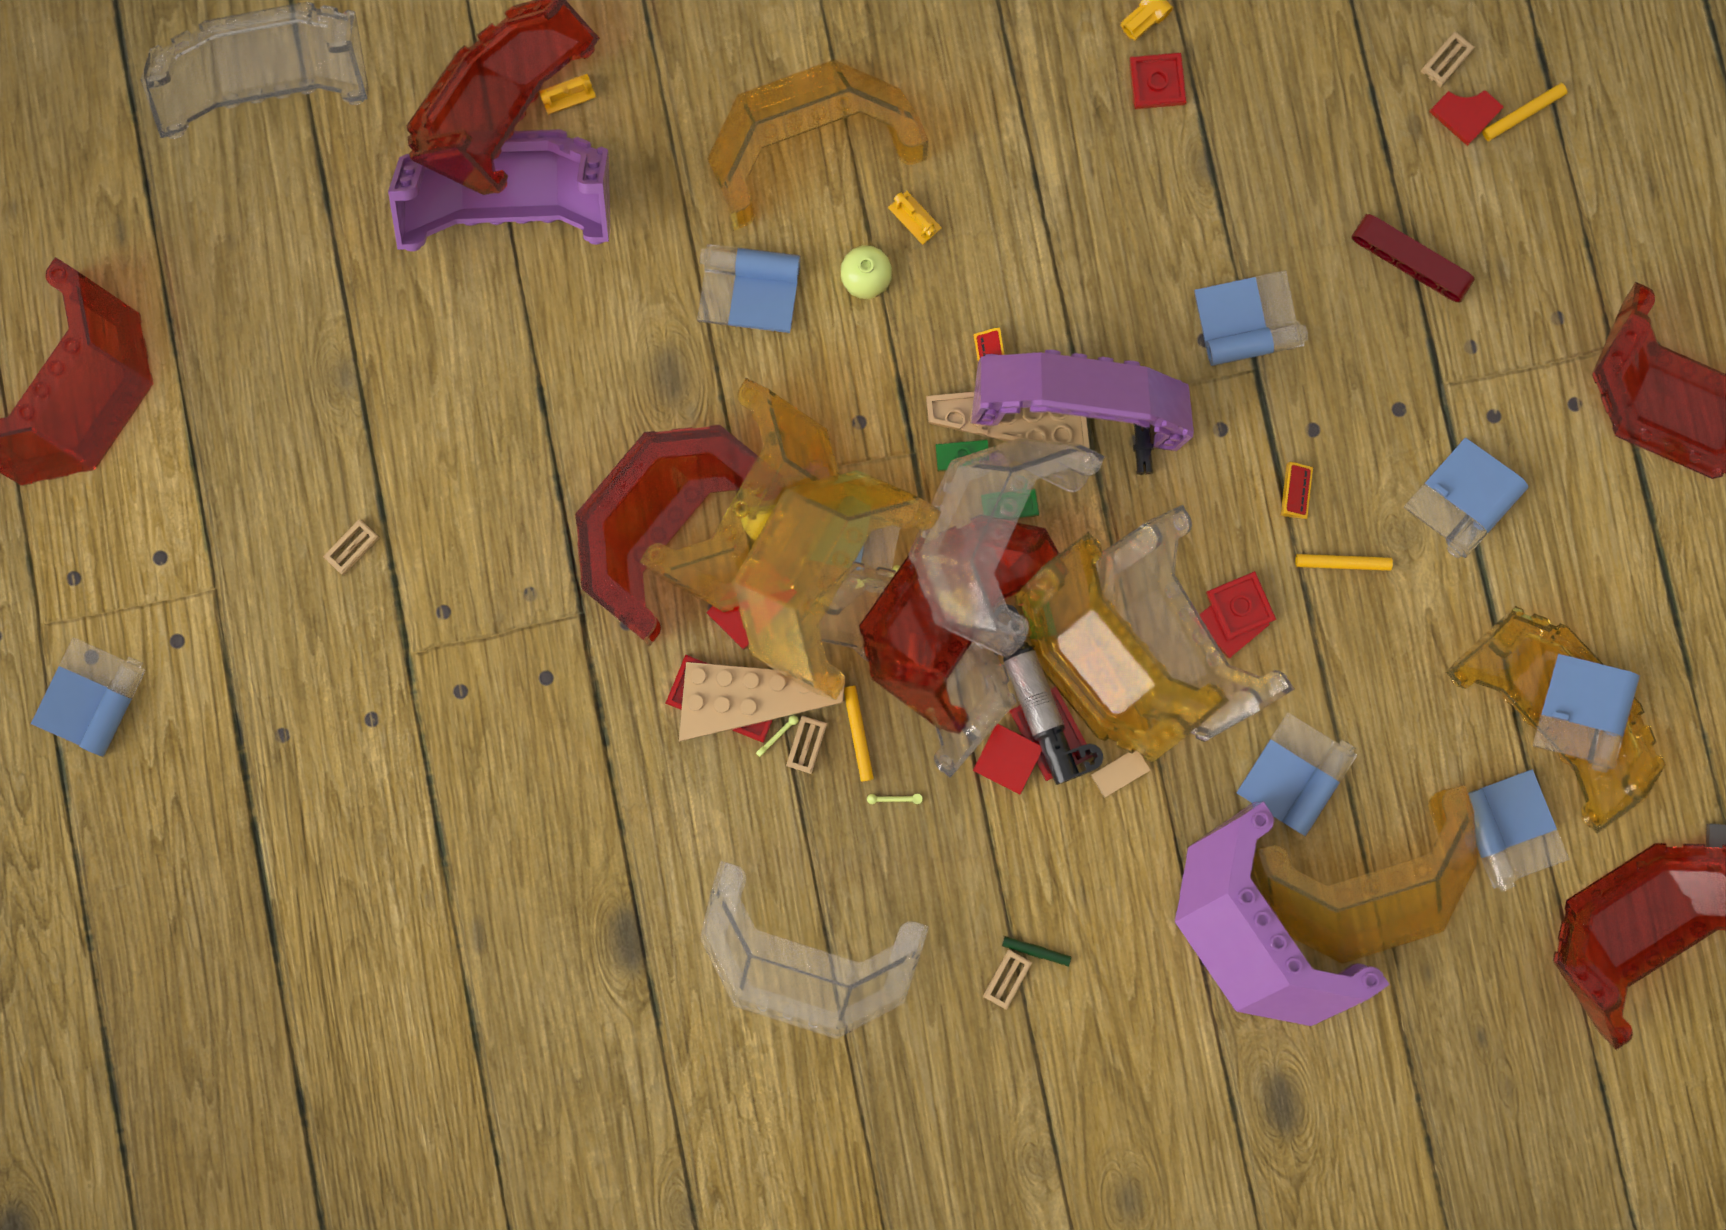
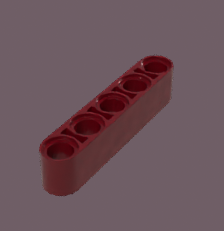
[1351,214,1475,303]

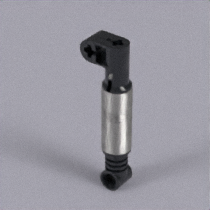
[990,604,1103,785]

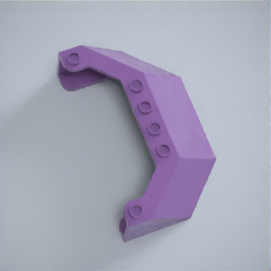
[388,130,610,251]
[971,350,1194,451]
[1174,802,1390,1026]

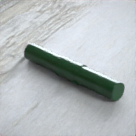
[1002,936,1072,967]

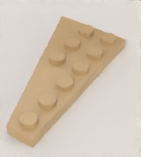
[926,391,1091,460]
[679,662,845,742]

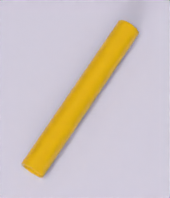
[1482,83,1568,141]
[1295,554,1393,571]
[844,686,874,782]

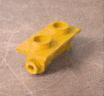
[539,74,596,115]
[888,191,942,245]

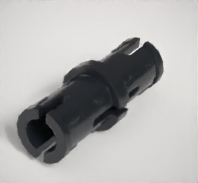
[1133,423,1154,475]

